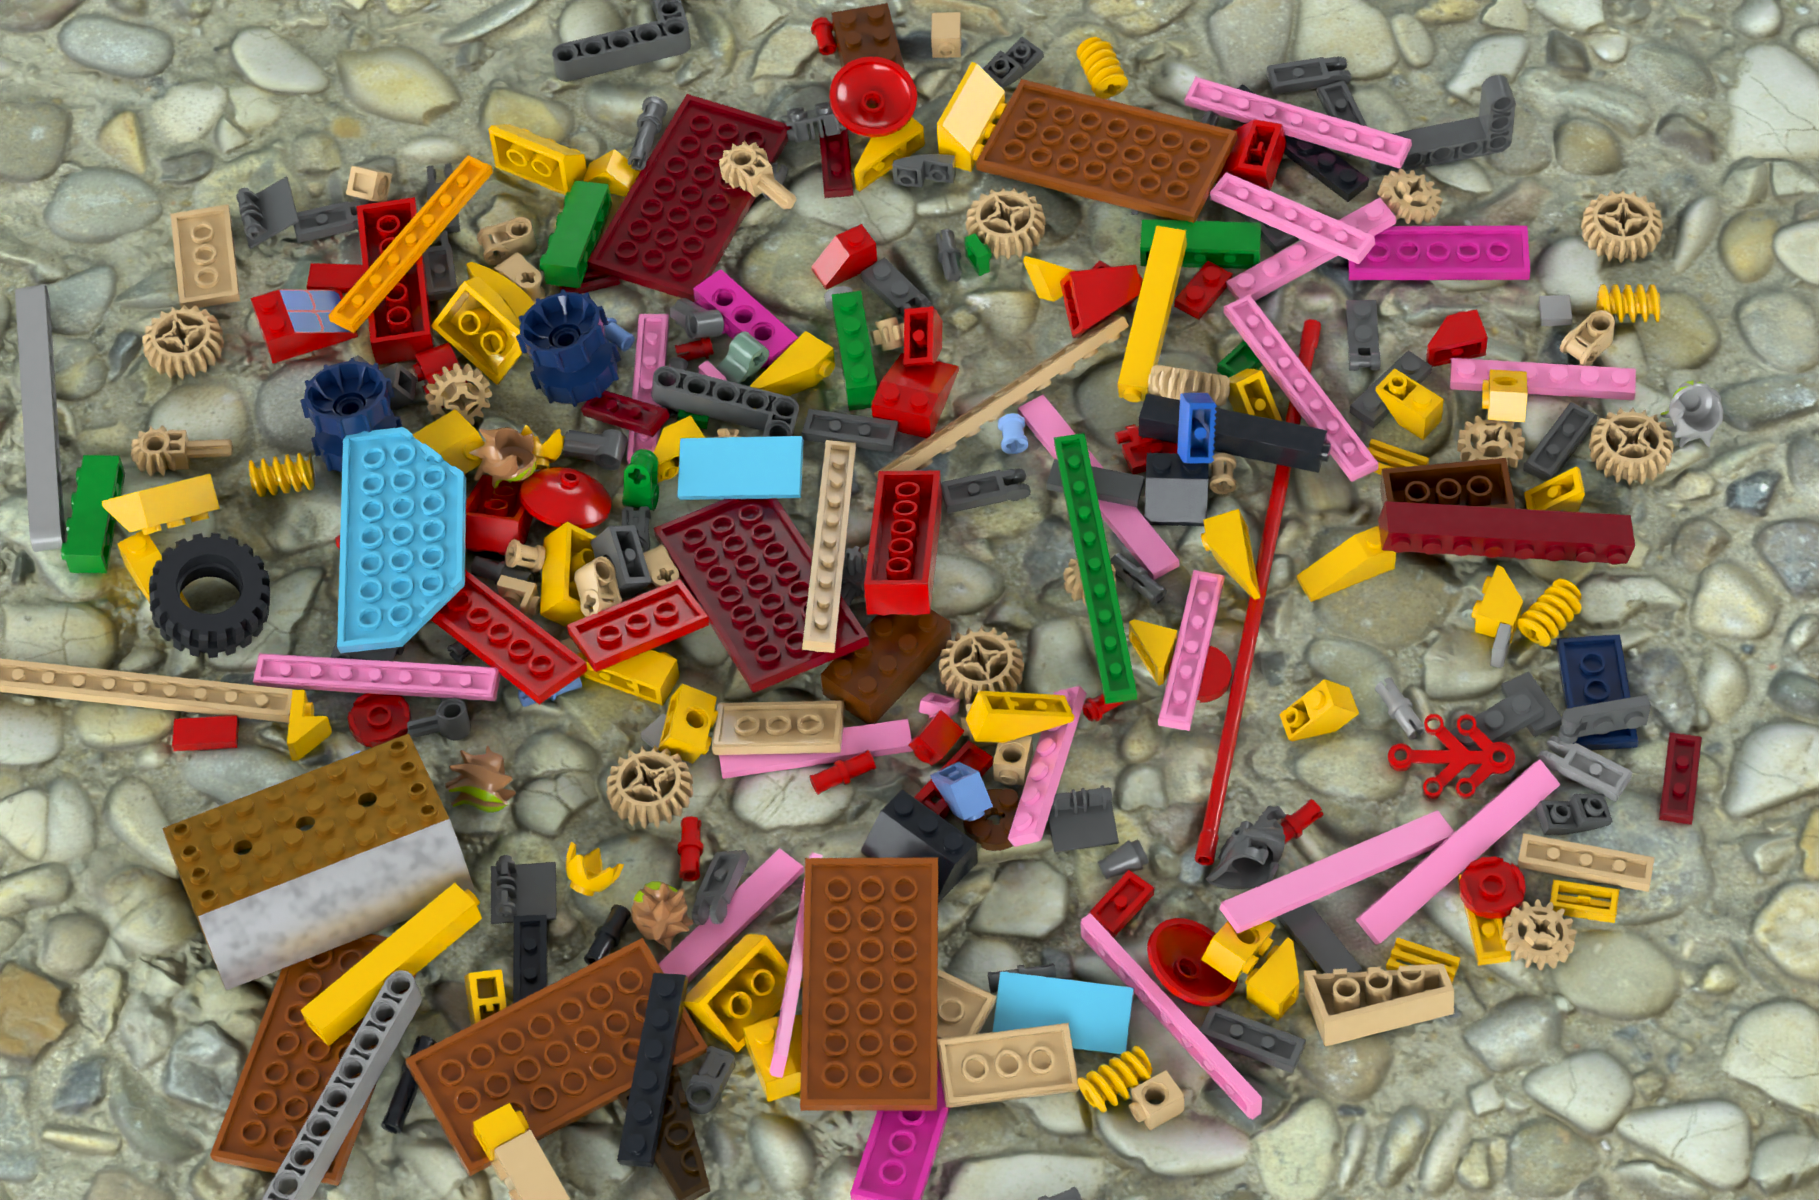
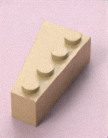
[1304,964,1454,1047]
[492,1130,570,1200]

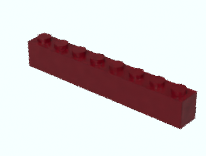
[1378,501,1635,565]

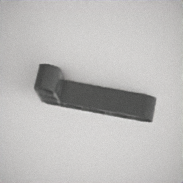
[552,0,691,82]
[1369,75,1516,175]
[651,366,799,437]

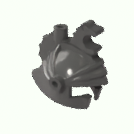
[1205,806,1286,890]

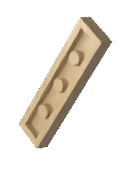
[1517,833,1655,892]

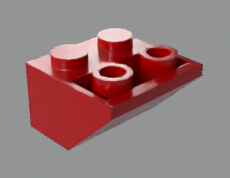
[1216,119,1287,191]

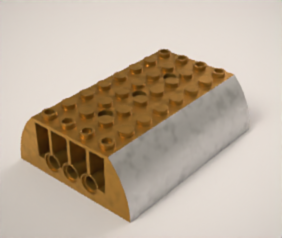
[162,734,475,990]

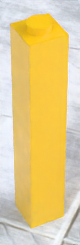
[1118,226,1187,403]
[300,883,482,1047]

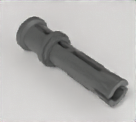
[628,96,668,170]

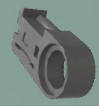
[621,507,651,553]
[685,1046,736,1114]

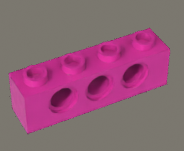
[693,269,798,369]

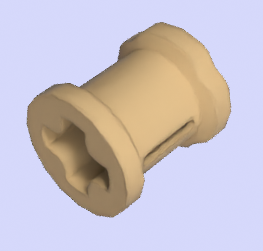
[1209,453,1236,494]
[505,539,545,573]

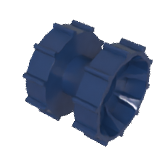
[516,289,621,407]
[300,358,403,472]

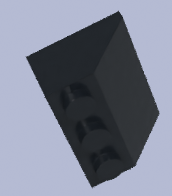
[861,789,978,903]

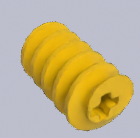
[1076,37,1128,99]
[1596,284,1661,323]
[249,453,315,497]
[1516,578,1582,647]
[1077,1045,1152,1113]

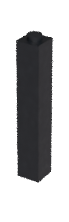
[1139,393,1331,473]

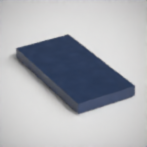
[1555,634,1638,751]

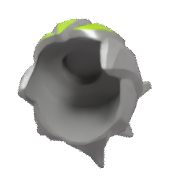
[1660,380,1723,448]

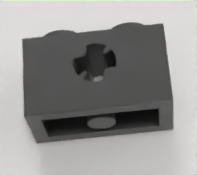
[591,525,652,598]

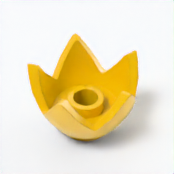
[516,425,565,469]
[566,842,624,896]

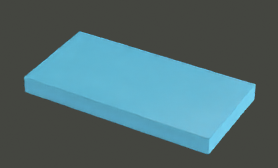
[677,436,804,500]
[992,971,1134,1055]

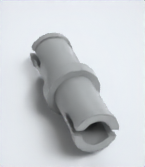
[1375,678,1425,740]

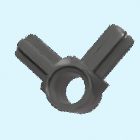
[841,546,867,607]
[407,698,471,741]

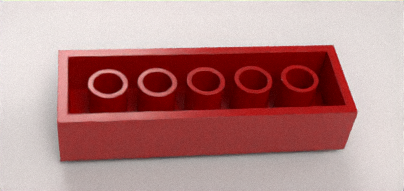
[357,197,434,365]
[864,470,942,616]

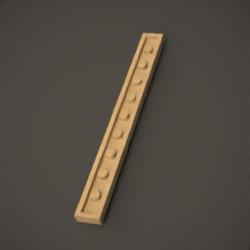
[874,316,1129,480]
[802,440,856,653]
[0,658,294,723]

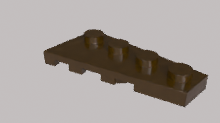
[617,1065,711,1200]

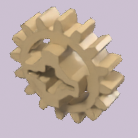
[1377,169,1443,225]
[425,363,492,425]
[1457,414,1525,468]
[1502,900,1577,970]

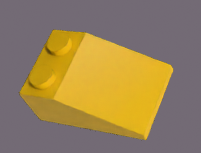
[431,276,523,385]
[743,1015,802,1102]

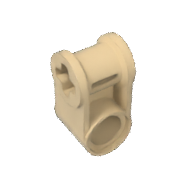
[477,217,537,265]
[492,253,546,303]
[1560,310,1615,366]
[643,544,680,590]
[574,556,622,617]

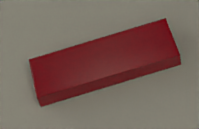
[819,125,854,198]
[581,390,670,437]
[1659,732,1702,825]

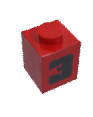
[908,710,964,766]

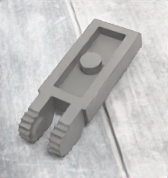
[1537,735,1632,802]

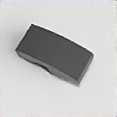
[983,37,1045,88]
[892,154,956,188]
[1535,794,1613,835]

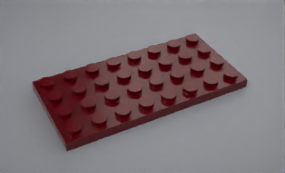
[587,94,792,302]
[654,498,869,693]

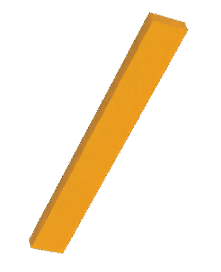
[329,155,493,333]

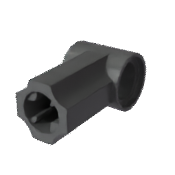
[670,298,724,339]
[563,429,628,470]

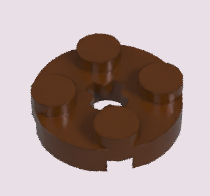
[963,789,1020,851]

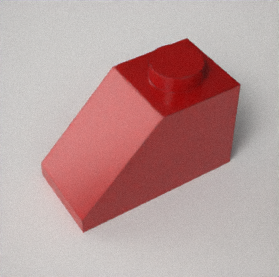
[811,224,878,290]
[904,306,943,367]
[1426,309,1488,367]

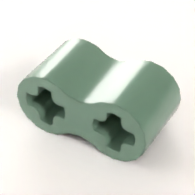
[716,331,769,386]

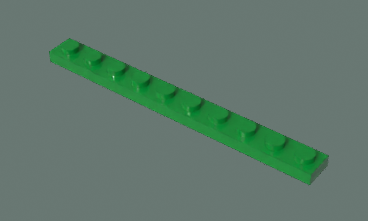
[1054,433,1137,704]

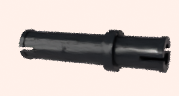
[381,1035,437,1134]

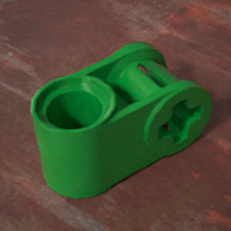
[622,449,659,511]

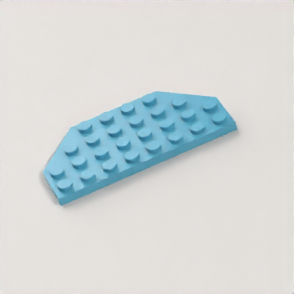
[337,427,466,653]

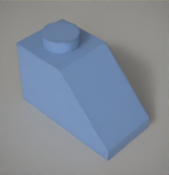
[930,762,993,821]

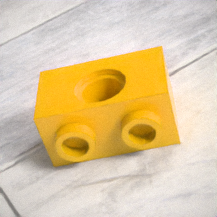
[1482,369,1528,422]
[658,683,718,764]
[1201,920,1276,982]

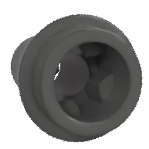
[1098,839,1149,880]

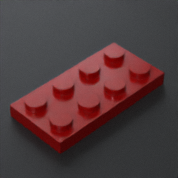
[567,579,709,672]

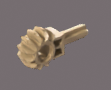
[719,140,797,209]
[131,425,233,477]

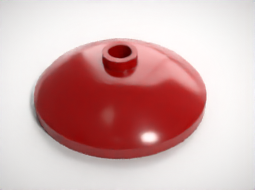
[829,57,917,137]
[519,467,612,529]
[1147,918,1238,1006]

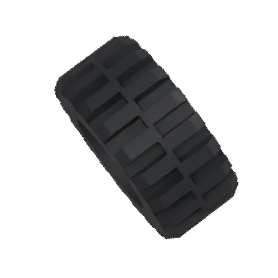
[149,533,270,658]

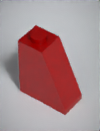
[1060,264,1143,338]

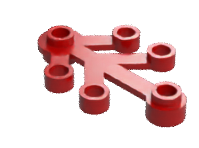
[1388,714,1515,799]

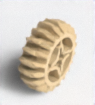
[966,187,1046,261]
[1581,189,1663,263]
[142,305,224,380]
[1148,365,1230,406]
[1589,407,1674,486]
[938,626,1024,704]
[606,745,693,829]

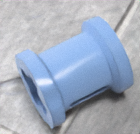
[998,413,1028,454]

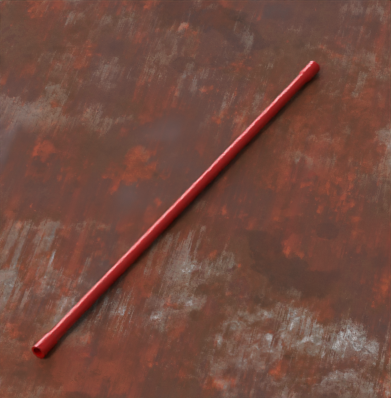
[1195,319,1322,866]

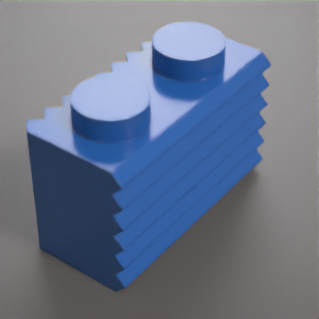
[1177,393,1217,463]

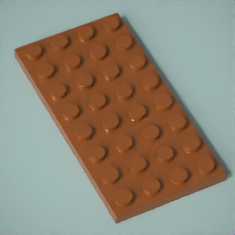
[976,79,1238,223]
[800,858,938,1111]
[210,934,417,1186]
[405,938,708,1177]

